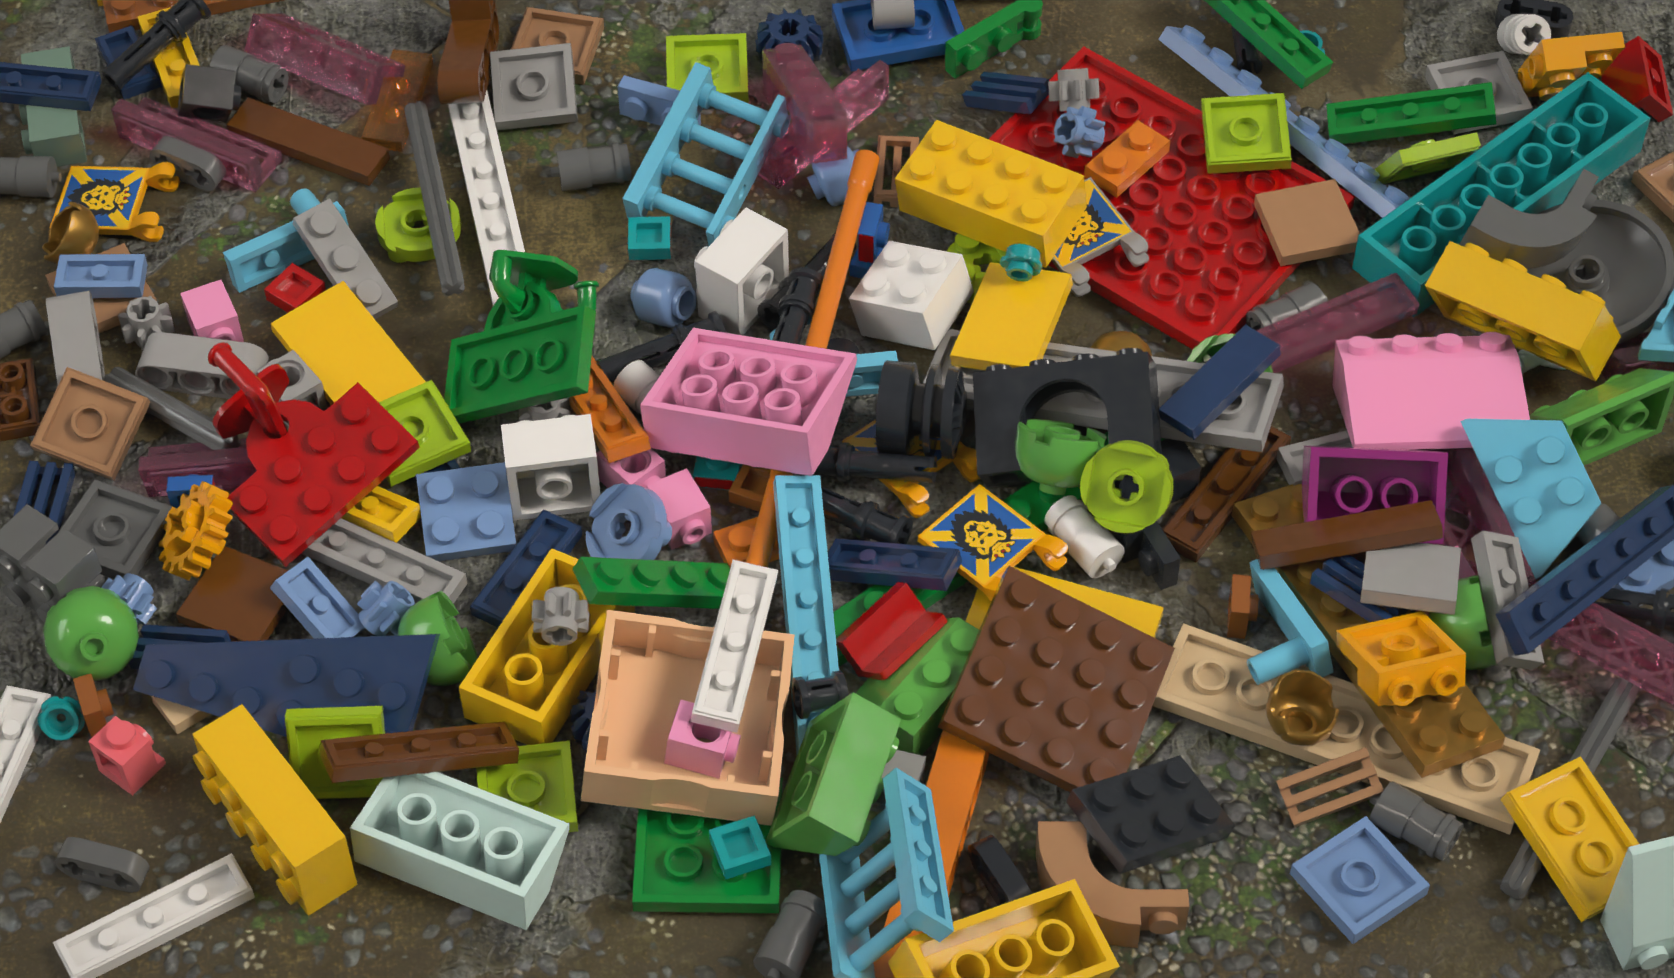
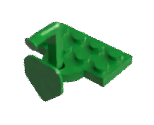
[444,250,599,424]

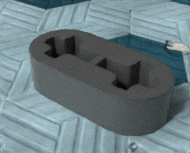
[150,136,226,191]
[55,837,150,893]

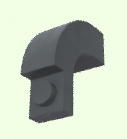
[1459,169,1599,269]

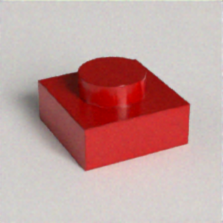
[264,263,326,313]

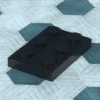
[1066,755,1235,874]

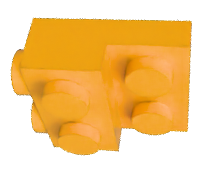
[1517,32,1625,101]
[1336,611,1466,706]

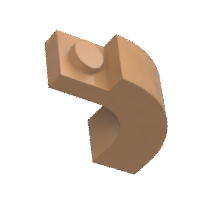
[1036,821,1189,948]

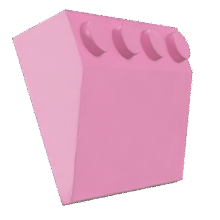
[640,328,857,476]
[1332,332,1530,450]

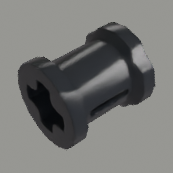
[792,670,849,719]

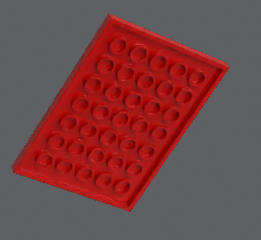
[989,46,1355,350]

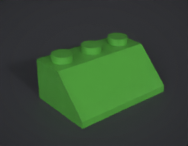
[1529,368,1674,466]
[856,617,979,755]
[765,692,901,856]

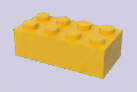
[895,120,1087,268]
[1425,241,1621,381]
[459,548,635,745]
[193,704,358,916]
[888,879,1120,978]

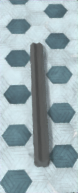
[404,101,465,296]
[1500,677,1639,900]

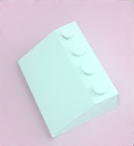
[1600,836,1674,971]

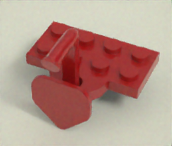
[208,342,420,567]

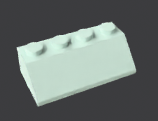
[350,772,569,930]

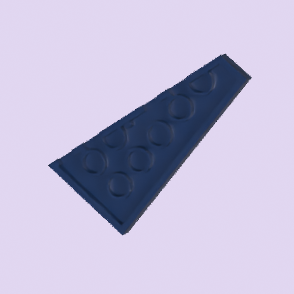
[133,634,440,737]

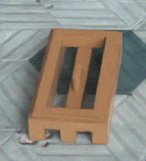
[874,135,919,208]
[1276,747,1384,828]

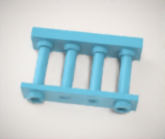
[623,62,791,246]
[819,768,954,978]

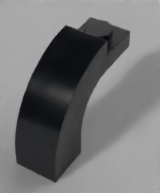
[1114,439,1201,590]

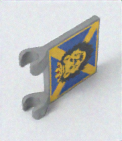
[1051,177,1149,297]

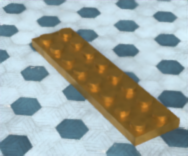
[1231,484,1506,778]

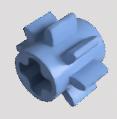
[1054,106,1105,158]
[101,573,157,626]
[357,581,415,636]

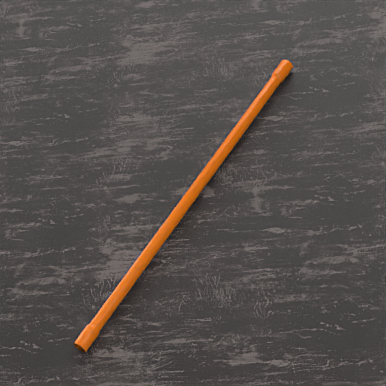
[746,150,880,568]

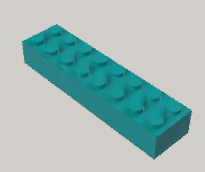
[1352,72,1650,318]

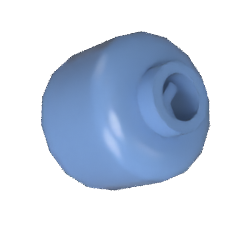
[807,145,859,206]
[631,268,696,328]

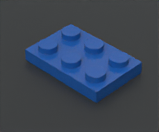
[832,0,964,71]

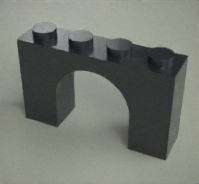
[973,348,1162,487]

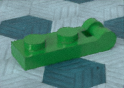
[945,0,1043,79]

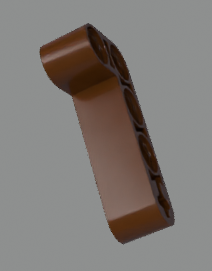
[437,0,499,105]

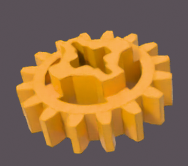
[159,481,233,581]

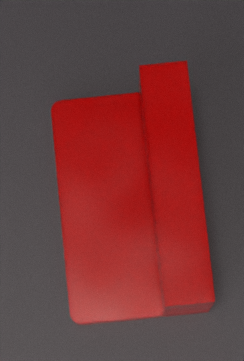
[1601,36,1673,123]
[836,582,948,680]

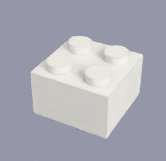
[694,208,789,336]
[849,241,974,350]
[501,414,601,521]

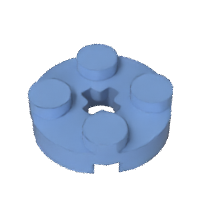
[586,483,672,560]

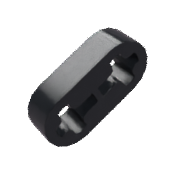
[1494,0,1573,39]
[968,835,1032,906]

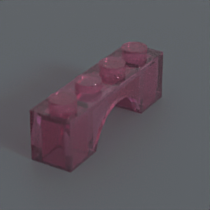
[762,43,847,164]

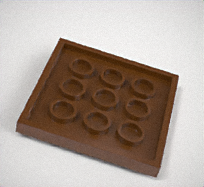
[938,566,1175,793]

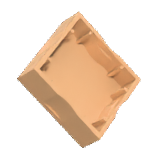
[581,610,795,825]

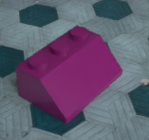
[1302,446,1448,544]

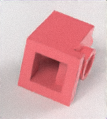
[88,716,166,796]

